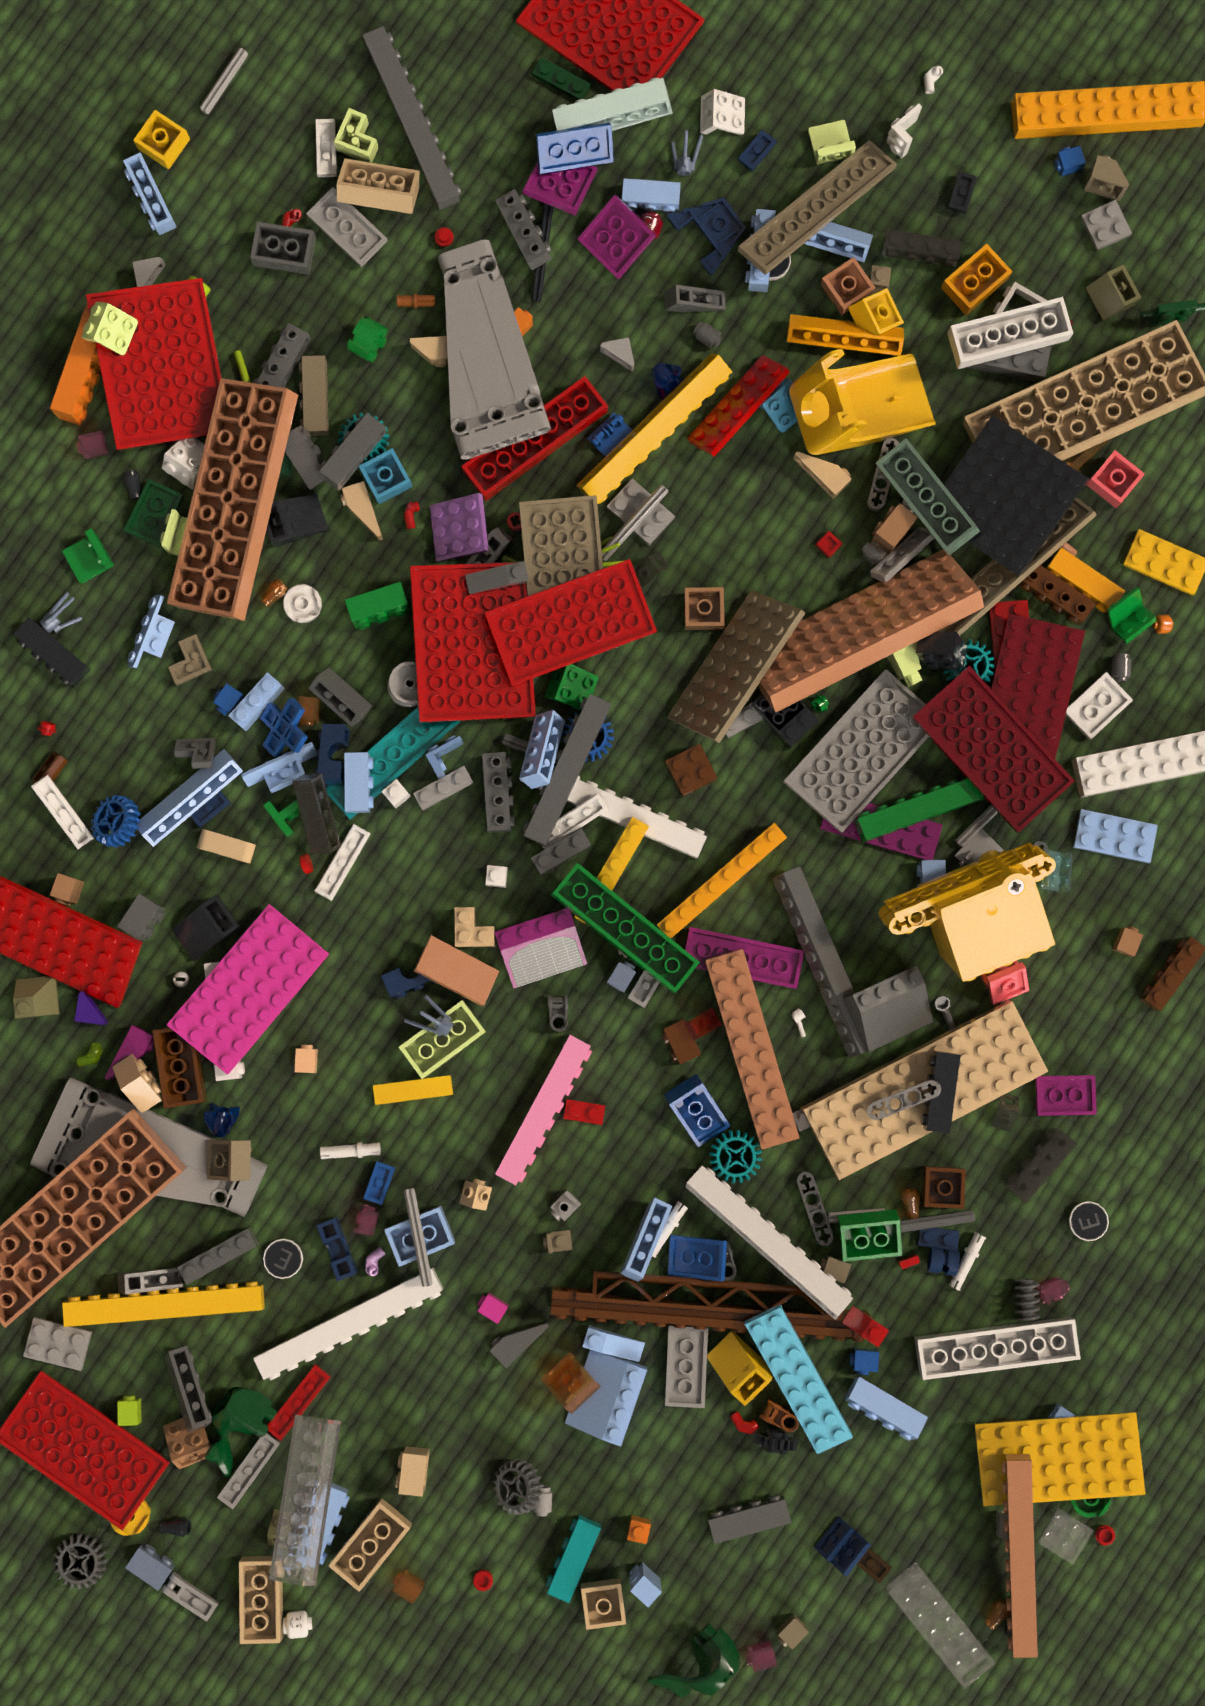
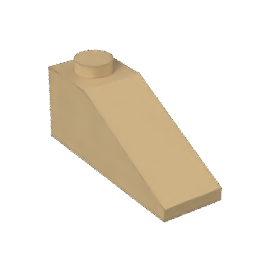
[793,452,851,499]
[340,481,383,541]

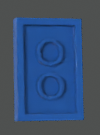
[668,1235,727,1281]

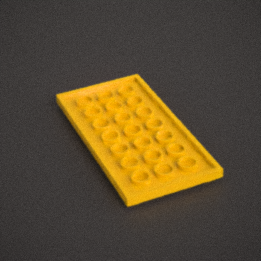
[975,1412,1146,1506]

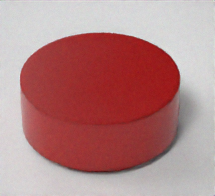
[299,854,313,874]
[473,1569,493,1591]

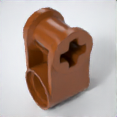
[759,1399,798,1432]

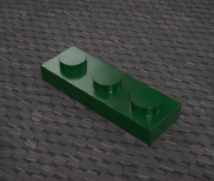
[532,57,591,100]

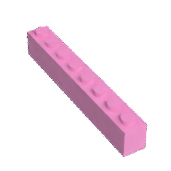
[495,1035,592,1185]

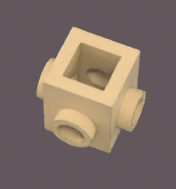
[459,1179,492,1211]

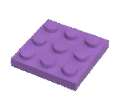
[430,493,489,563]

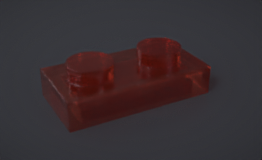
[684,1008,722,1041]

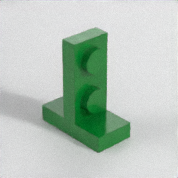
[263,790,317,838]

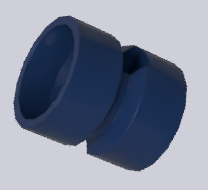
[927,1247,960,1277]

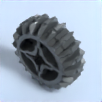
[492,1459,543,1515]
[52,1533,107,1590]

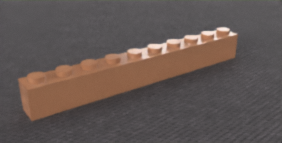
[1002,1454,1038,1658]

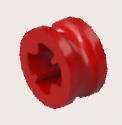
[507,512,522,531]

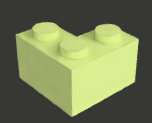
[334,108,378,163]

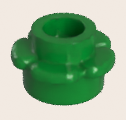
[811,695,829,713]

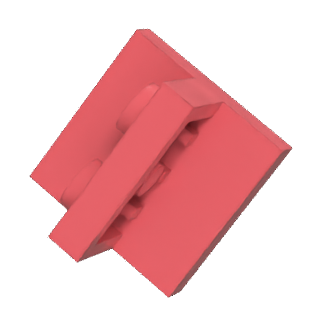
[980,960,1029,1005]

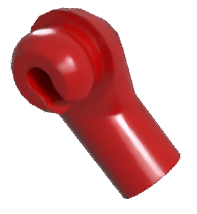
[281,209,302,227]
[404,501,420,529]
[730,1411,759,1434]

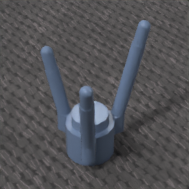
[671,130,703,176]
[40,592,82,633]
[404,995,454,1037]

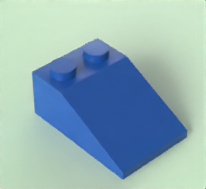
[664,1073,730,1147]

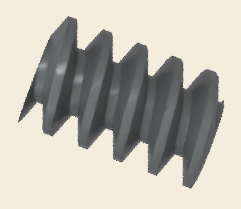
[1014,1278,1040,1321]

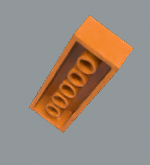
[50,303,100,425]

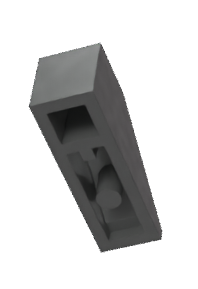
[664,285,726,312]
[466,527,513,564]
[465,561,529,595]
[117,1267,183,1295]
[490,1321,549,1368]

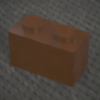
[661,1019,701,1065]

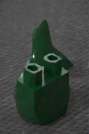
[205,1387,277,1477]
[648,1623,740,1698]

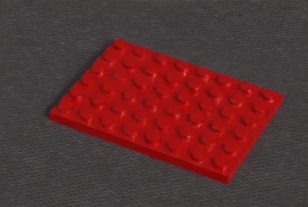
[516,0,704,92]
[86,278,221,450]
[410,562,536,723]

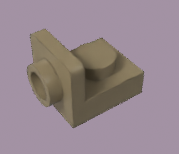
[543,1230,572,1253]

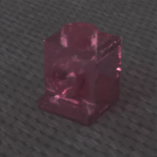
[354,1205,379,1236]
[1038,1277,1071,1305]

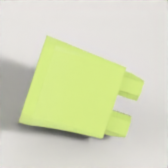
[887,642,922,688]

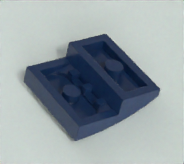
[814,1516,871,1577]

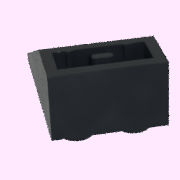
[267,494,329,548]
[751,694,819,749]
[172,894,242,961]

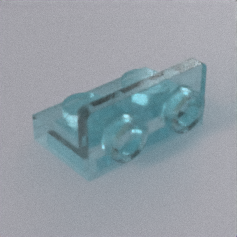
[1041,850,1073,892]

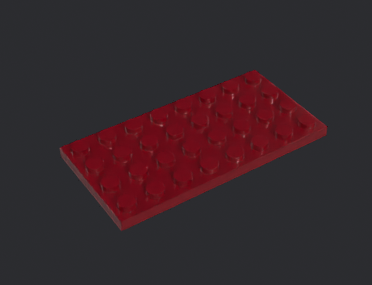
[991,614,1085,759]
[912,666,1075,833]

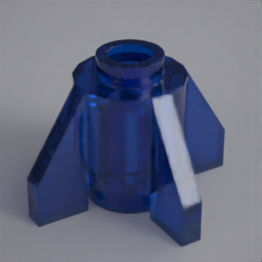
[652,363,683,400]
[204,1103,240,1137]

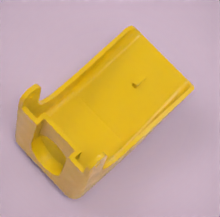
[789,349,936,455]

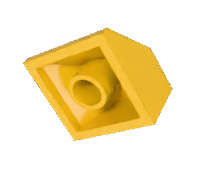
[848,288,904,336]

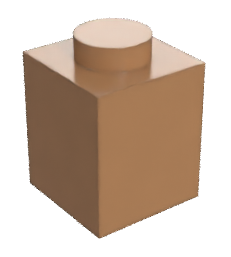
[1112,926,1143,957]

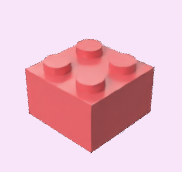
[1086,450,1145,508]

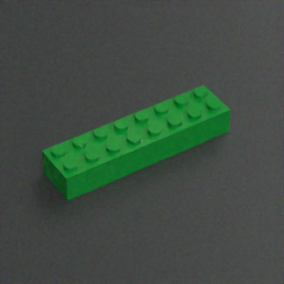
[551,863,700,994]

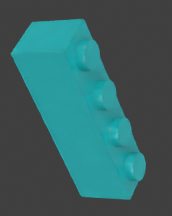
[545,1515,601,1603]

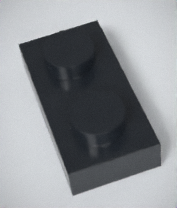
[948,171,977,214]

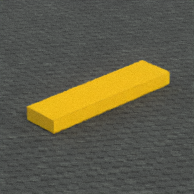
[373,1075,453,1105]

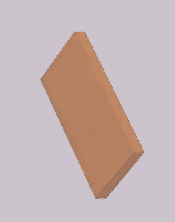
[414,935,499,1006]

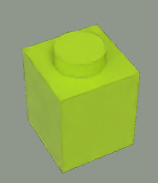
[117,1395,142,1426]

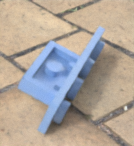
[127,595,175,668]
[241,742,317,793]

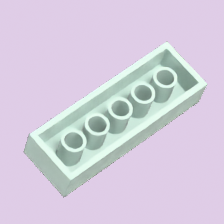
[552,78,673,131]

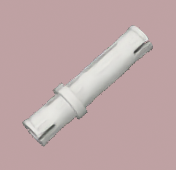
[320,1142,381,1159]
[652,1201,688,1258]
[948,1232,986,1291]

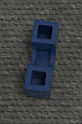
[315,724,350,786]
[381,959,436,1000]
[317,1216,358,1281]

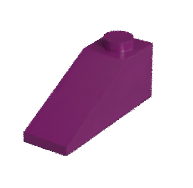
[105,1025,155,1080]

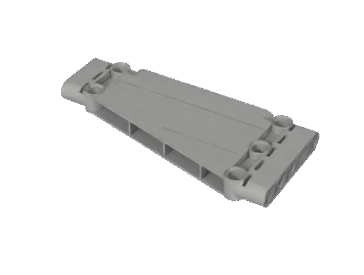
[438,240,551,460]
[30,1077,268,1217]

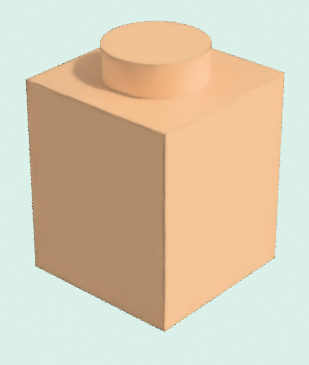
[295,1045,318,1073]

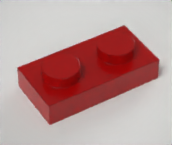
[564,1099,605,1125]

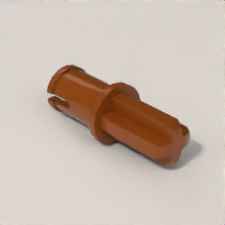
[397,293,436,309]

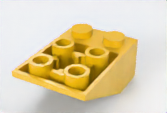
[707,1331,773,1406]

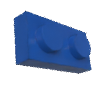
[363,1161,396,1205]

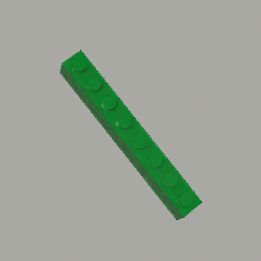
[854,777,985,843]

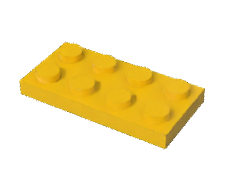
[1123,529,1205,596]

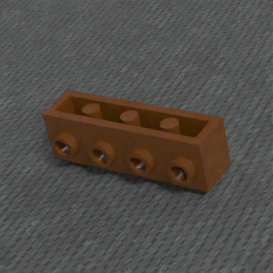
[1019,565,1096,626]
[1140,937,1205,1011]

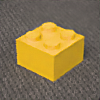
[133,110,190,170]

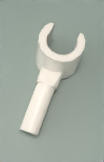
[792,1009,806,1037]

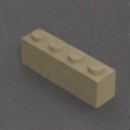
[299,355,329,436]

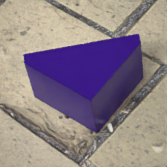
[75,991,109,1025]

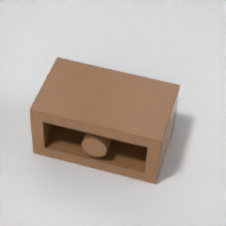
[50,873,85,906]

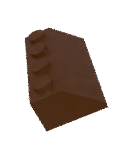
[153,1028,207,1109]

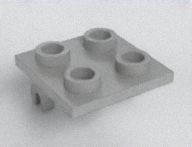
[954,829,1004,867]

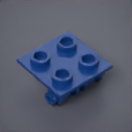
[587,412,632,457]

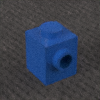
[1054,146,1086,177]
[213,683,245,716]
[849,1348,879,1375]

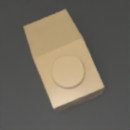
[410,336,448,367]

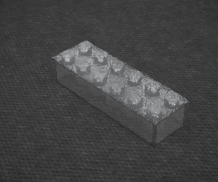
[885,1562,995,1689]

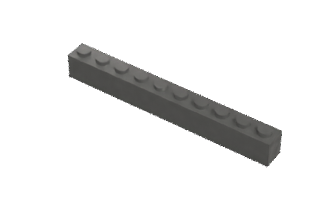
[363,26,462,210]
[772,866,866,1058]

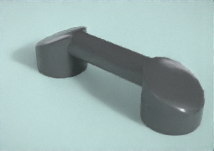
[933,994,957,1031]

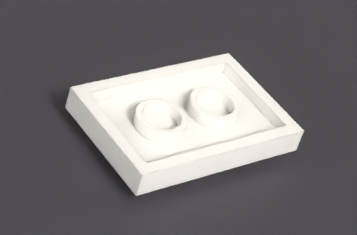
[1066,672,1133,740]

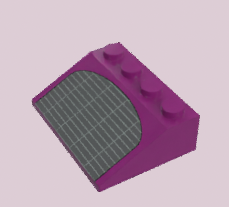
[494,908,587,989]

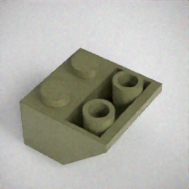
[1085,264,1142,321]

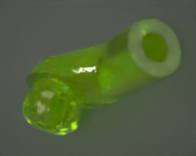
[77,1043,102,1067]

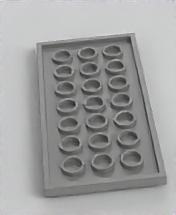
[783,669,929,834]

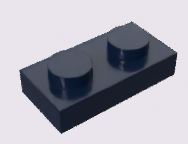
[738,130,777,172]
[191,791,231,828]
[917,1227,959,1251]

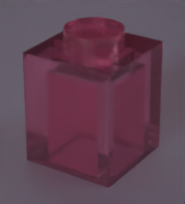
[76,431,108,459]
[746,1641,777,1672]

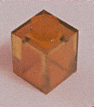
[299,696,321,726]
[393,1569,425,1604]

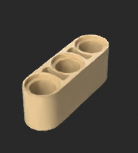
[196,829,256,864]

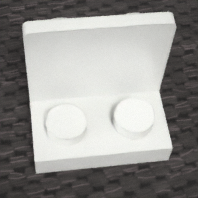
[700,89,745,135]

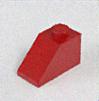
[842,1305,889,1347]

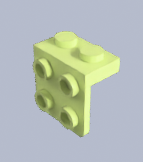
[81,301,138,355]

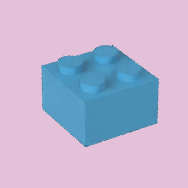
[359,448,412,504]

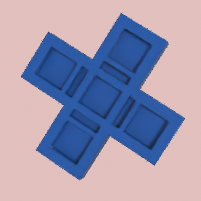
[260,698,308,757]

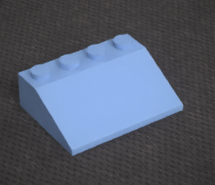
[565,1349,647,1446]

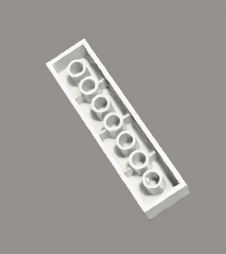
[1072,731,1205,798]
[914,1317,1081,1380]

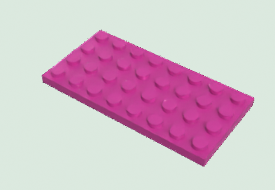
[167,904,329,1075]

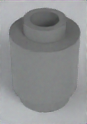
[532,1485,552,1516]

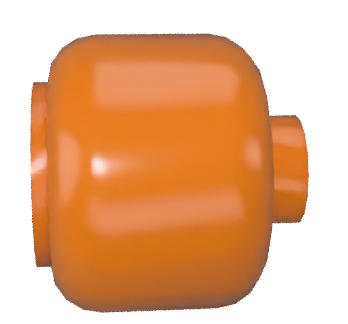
[1152,614,1173,634]

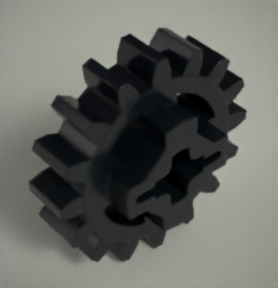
[754,1429,798,1454]

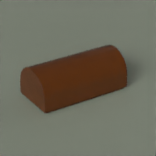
[31,750,68,784]

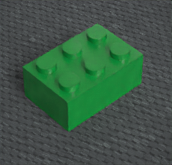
[345,582,411,630]
[837,1209,902,1262]

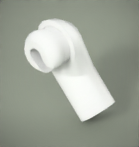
[924,66,943,94]

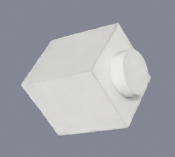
[382,779,411,808]
[485,865,508,888]

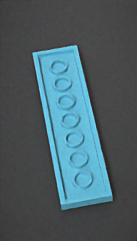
[745,1304,853,1454]

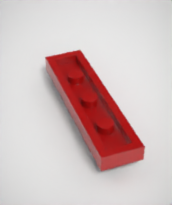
[268,1364,331,1441]

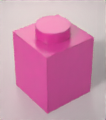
[477,1293,509,1324]

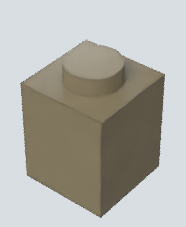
[820,1255,851,1283]
[777,1613,809,1650]

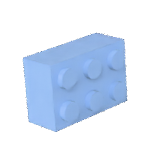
[385,1206,456,1267]

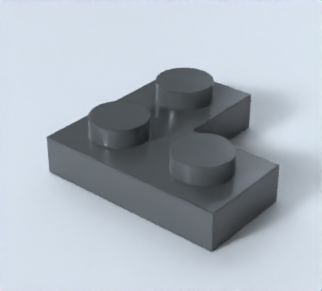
[174,738,216,769]

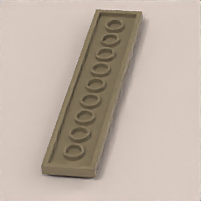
[738,140,897,275]
[938,498,1097,636]

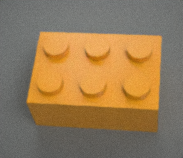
[941,244,1013,316]

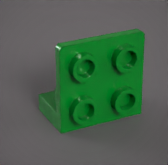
[62,528,114,584]
[1107,587,1157,644]
[544,664,599,711]

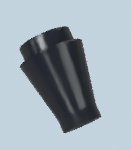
[121,470,141,499]
[160,1516,191,1537]

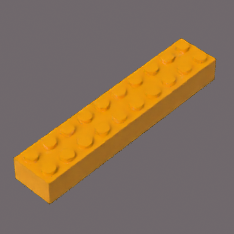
[1011,81,1205,139]

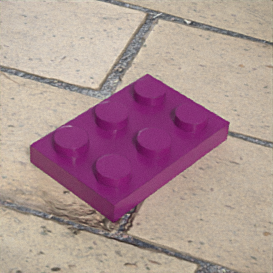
[1035,1075,1097,1116]

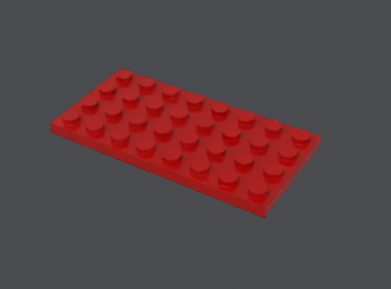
[484,559,657,686]
[0,876,143,1008]
[0,1371,171,1531]

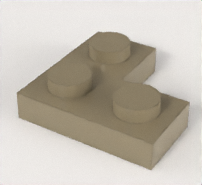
[168,634,212,686]

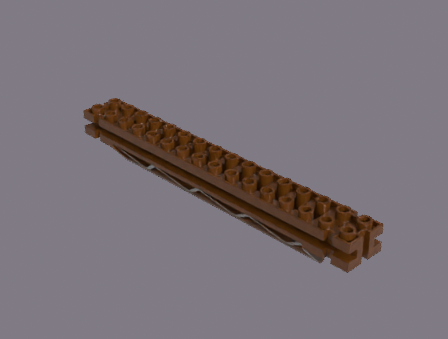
[551,1270,871,1342]

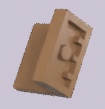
[163,1418,212,1469]

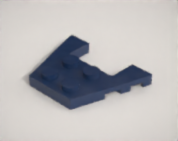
[667,197,746,276]

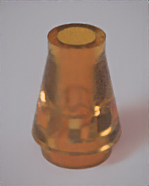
[261,578,288,607]
[900,1188,920,1219]
[984,1599,1010,1630]

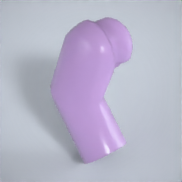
[365,1247,386,1276]

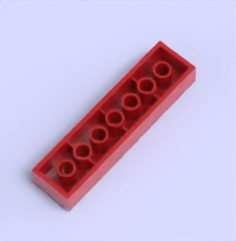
[461,376,608,502]

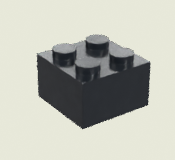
[916,631,967,670]

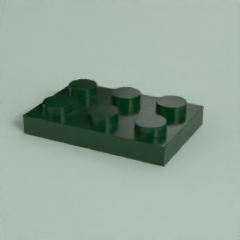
[124,479,184,548]

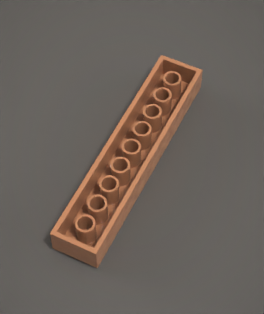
[705,949,799,1149]

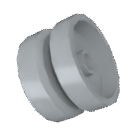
[387,661,418,707]

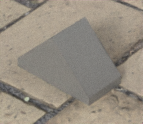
[133,257,165,287]
[600,337,634,372]

